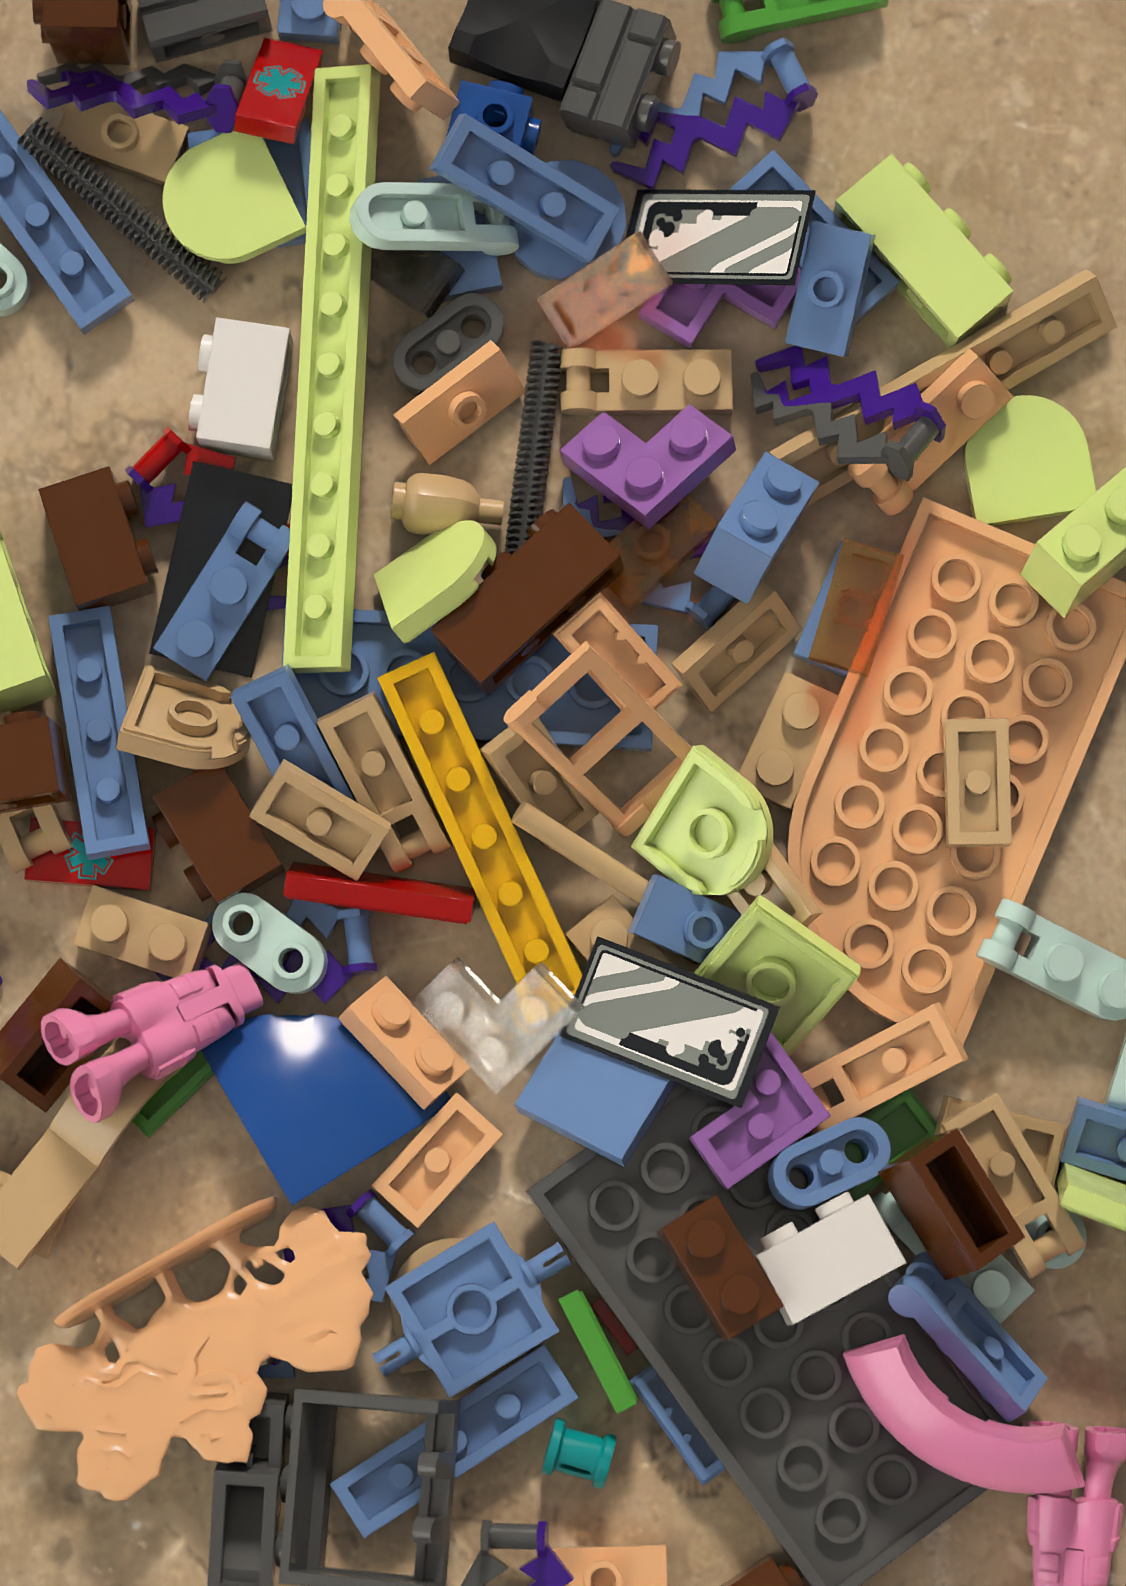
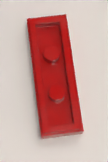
[283,862,477,925]

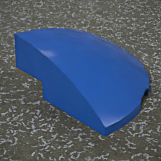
[201,1013,451,1205]

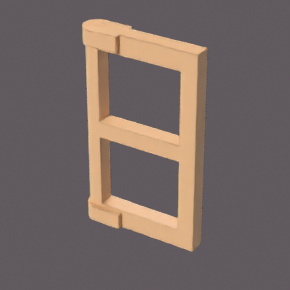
[504,641,692,837]

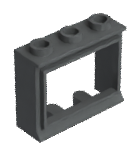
[274,1389,460,1586]

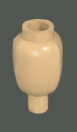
[390,473,504,535]

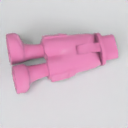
[41,962,263,1123]
[1021,1420,1126,1586]

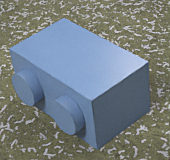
[693,451,819,605]

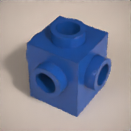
[446,80,542,155]

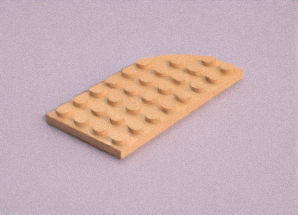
[786,497,1126,1047]

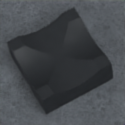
[448,0,601,102]

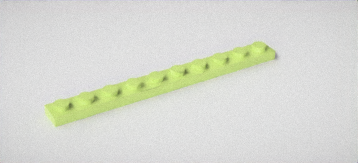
[283,64,381,673]

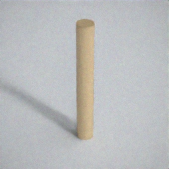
[511,801,649,904]

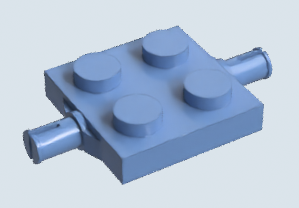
[372,1221,572,1398]

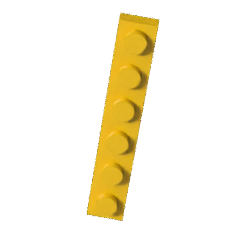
[377,652,583,1021]

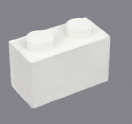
[188,317,294,461]
[754,1191,906,1326]

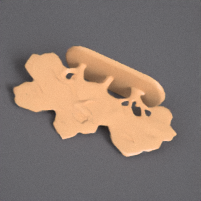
[16,1197,374,1502]

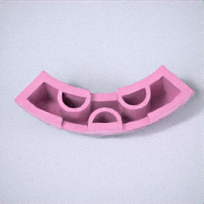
[843,1334,1085,1494]

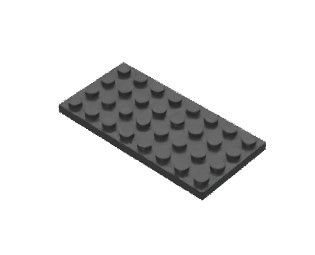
[525,1083,1009,1586]

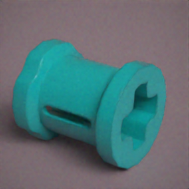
[541,1418,617,1489]

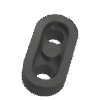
[393,293,504,395]

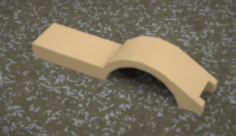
[0,1037,182,1271]

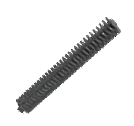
[17,117,227,303]
[504,340,563,555]

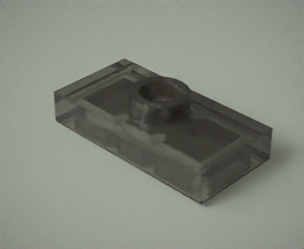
[370,248,465,319]

